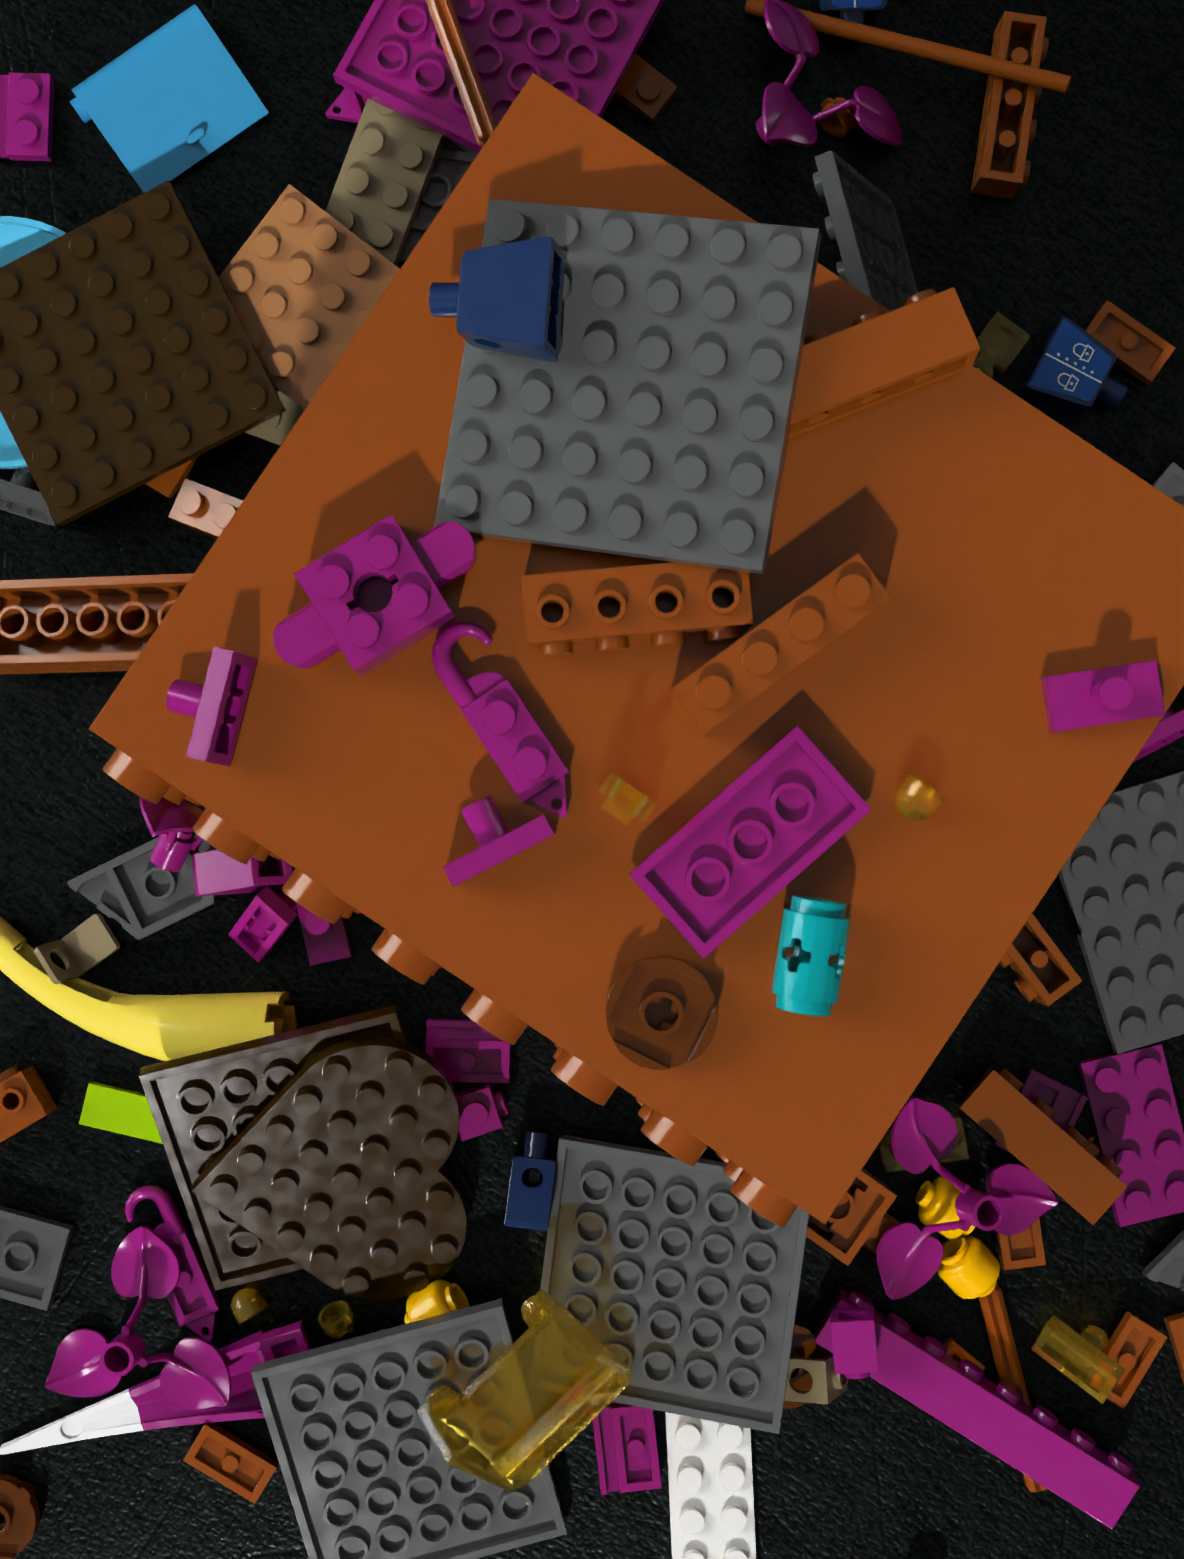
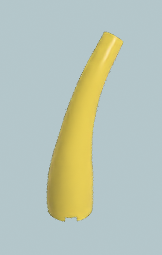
[0,916,297,1061]

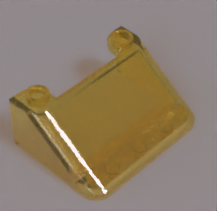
[416,1289,631,1490]

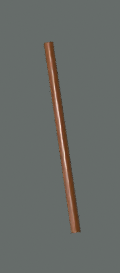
[745,0,1072,94]

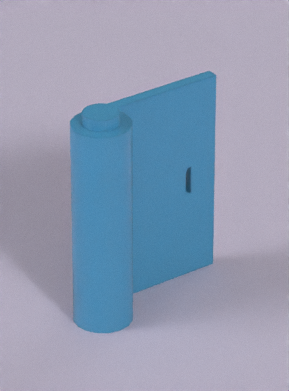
[69,4,269,193]

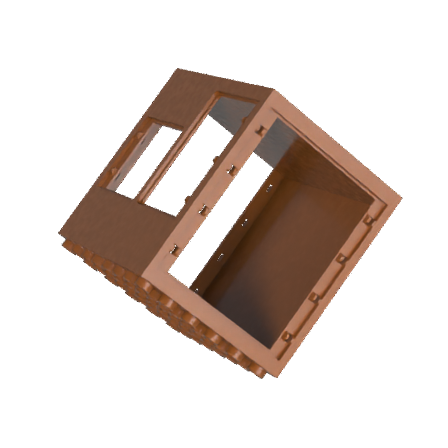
[89,73,1184,1227]

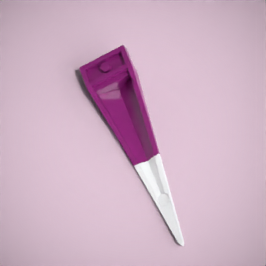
[0,1321,312,1455]

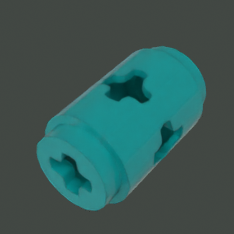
[771,895,851,1016]

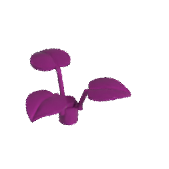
[755,0,903,147]
[139,797,204,872]
[877,1097,1058,1300]
[45,1226,231,1410]

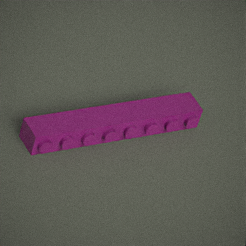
[814,1288,1140,1529]

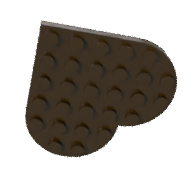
[192,1037,467,1300]

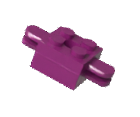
[273,514,476,676]

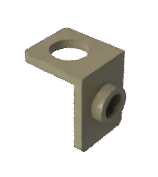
[34,913,120,984]
[785,1353,848,1404]

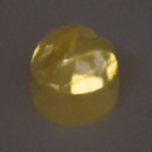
[895,772,945,821]
[231,1288,269,1325]
[318,1300,355,1339]

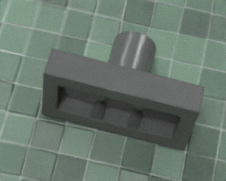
[0,467,58,528]

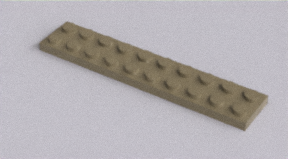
[245,98,445,446]

